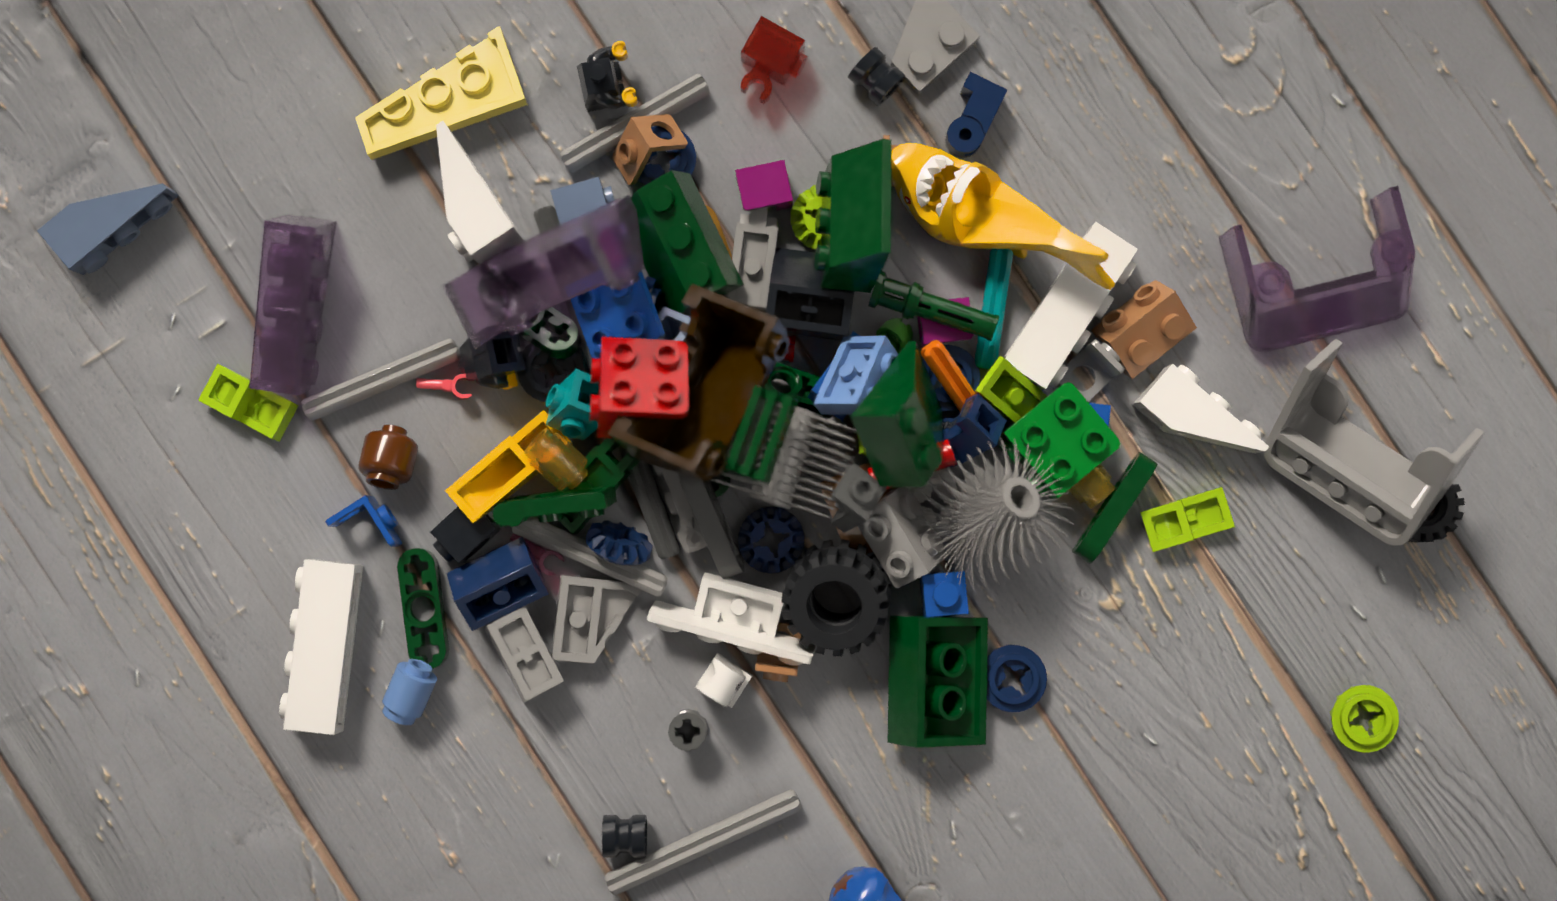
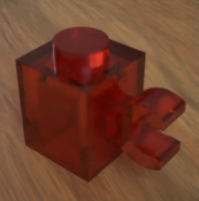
[740,16,808,104]

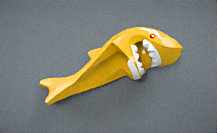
[891,143,1115,290]

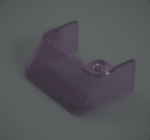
[1218,186,1415,352]
[443,194,644,349]

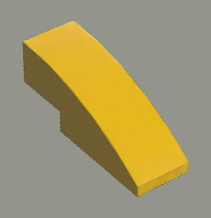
[445,410,573,524]

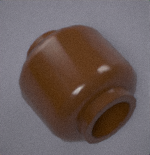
[358,425,418,490]

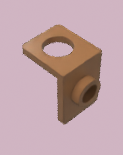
[612,114,688,185]
[755,622,801,682]

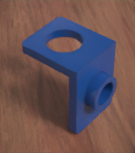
[325,495,403,547]

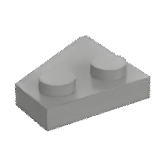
[891,0,980,95]
[551,575,641,664]

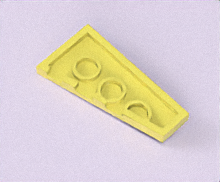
[355,26,528,160]

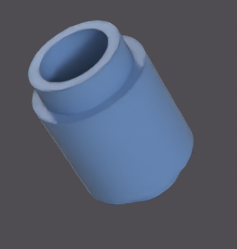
[382,659,437,725]

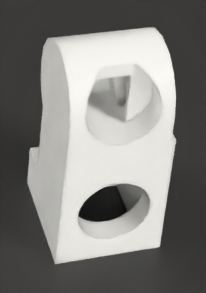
[695,653,753,708]

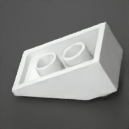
[436,121,524,268]

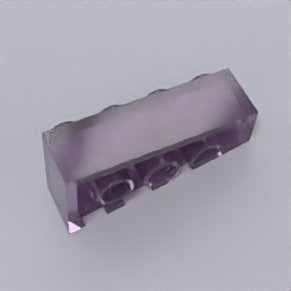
[249,214,337,396]

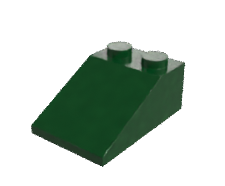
[851,341,943,488]

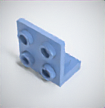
[814,336,898,414]

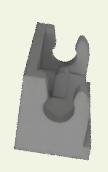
[485,606,564,703]

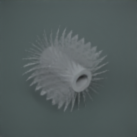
[710,401,858,518]
[915,438,1073,589]

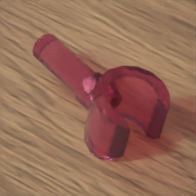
[510,533,564,576]

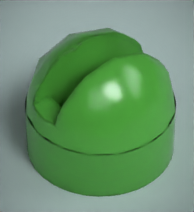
[876,318,913,354]

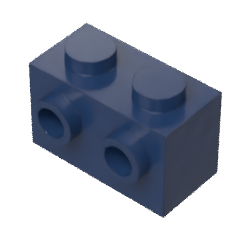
[446,536,549,631]

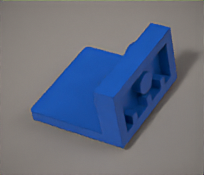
[566,257,665,358]

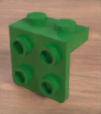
[999,382,1120,499]

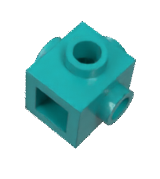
[545,369,598,441]

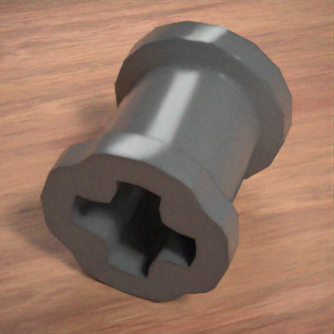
[668,709,708,751]

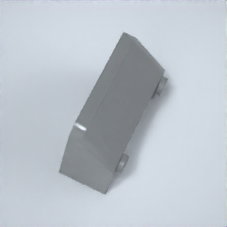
[1263,339,1485,546]

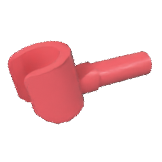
[416,374,474,400]

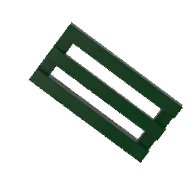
[725,385,798,484]

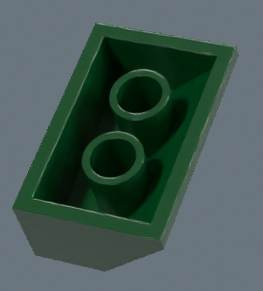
[814,139,891,293]
[618,170,744,316]
[887,616,988,748]

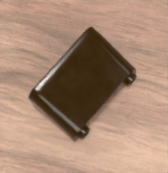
[608,284,789,481]

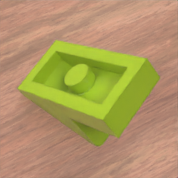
[975,356,1048,424]

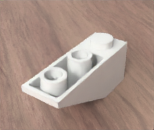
[1133,364,1269,454]

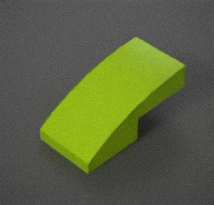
[198,363,299,442]
[1140,486,1235,552]

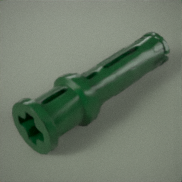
[868,271,999,341]

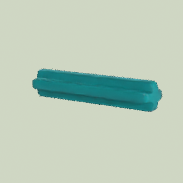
[975,249,1013,370]

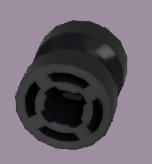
[848,47,906,106]
[602,815,647,858]

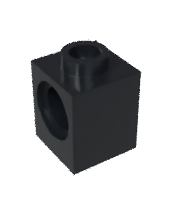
[430,507,502,563]

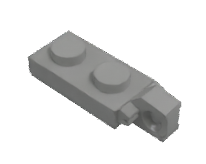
[727,207,778,312]
[653,465,707,554]

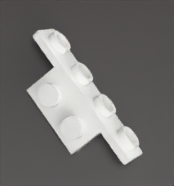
[647,572,816,666]

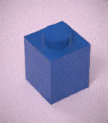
[919,571,969,617]

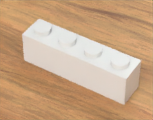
[1004,222,1138,391]
[279,559,363,735]

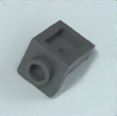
[831,464,886,533]

